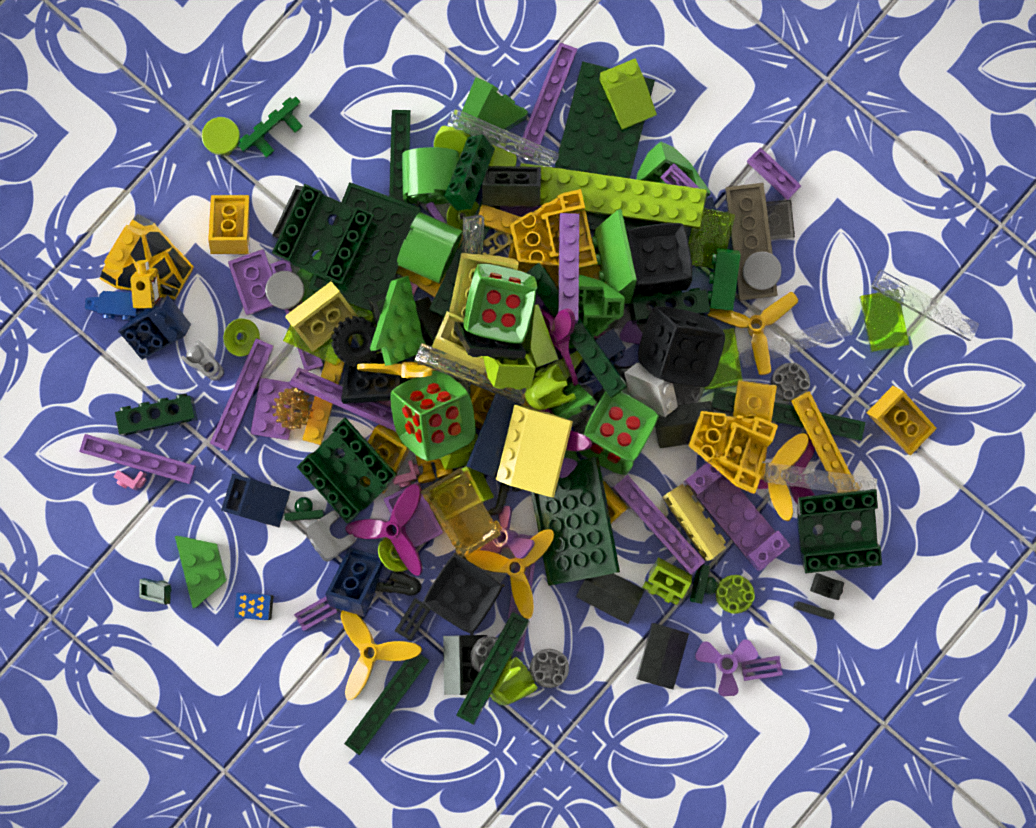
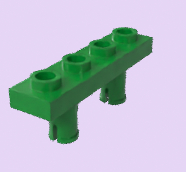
[238,96,303,158]

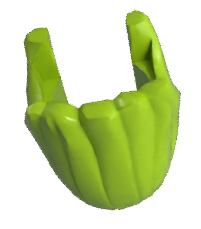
[525,363,576,410]
[490,657,538,706]

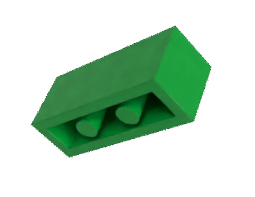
[707,248,741,311]

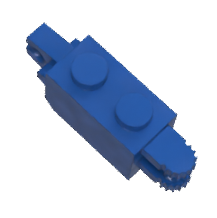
[85,290,143,321]

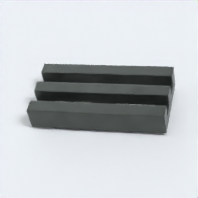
[395,598,431,641]
[793,601,835,620]

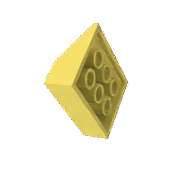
[449,253,519,318]
[496,405,573,497]
[662,483,726,561]

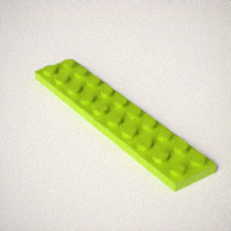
[520,163,707,229]

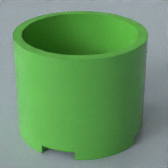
[402,147,460,205]
[397,212,463,284]

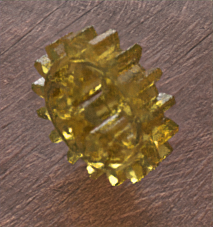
[272,388,313,430]

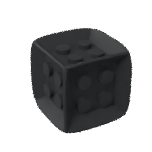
[626,223,692,298]
[638,307,725,387]
[422,553,505,636]

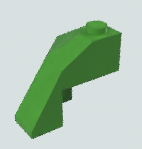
[457,77,528,139]
[636,142,711,198]
[569,275,625,348]

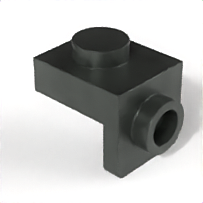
[810,573,844,600]

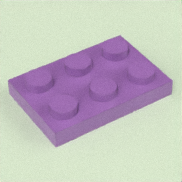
[228,249,274,316]
[250,378,298,441]
[383,482,444,548]

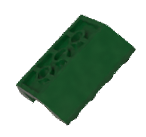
[272,184,374,285]
[297,417,397,524]
[797,489,882,574]

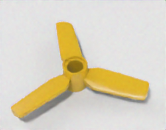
[708,292,798,375]

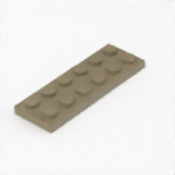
[725,182,778,301]

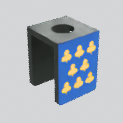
[234,592,274,620]

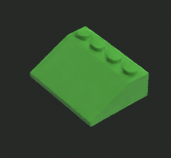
[591,209,636,304]

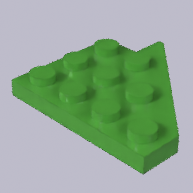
[370,276,426,366]

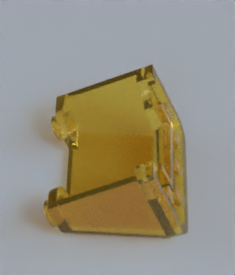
[421,467,503,559]

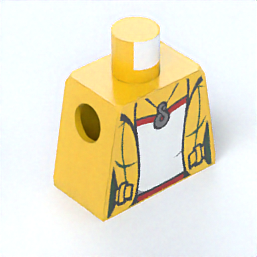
[131,260,163,308]

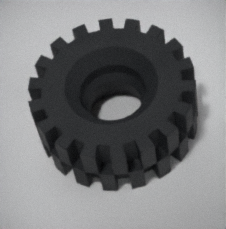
[331,316,381,367]

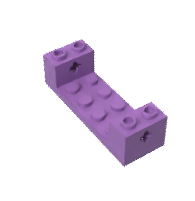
[683,462,791,571]

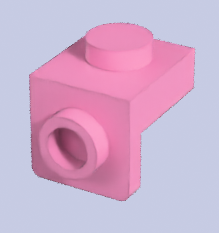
[394,460,420,488]
[113,470,147,490]

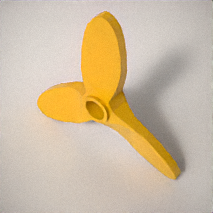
[357,362,444,378]
[758,433,809,521]
[465,529,554,619]
[341,610,423,700]

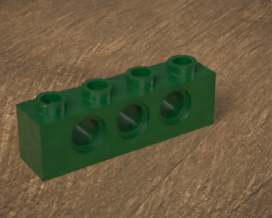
[444,134,495,211]
[629,288,710,325]
[115,394,198,436]

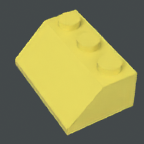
[285,282,358,352]
[429,311,486,375]

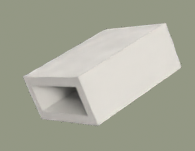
[624,363,678,417]

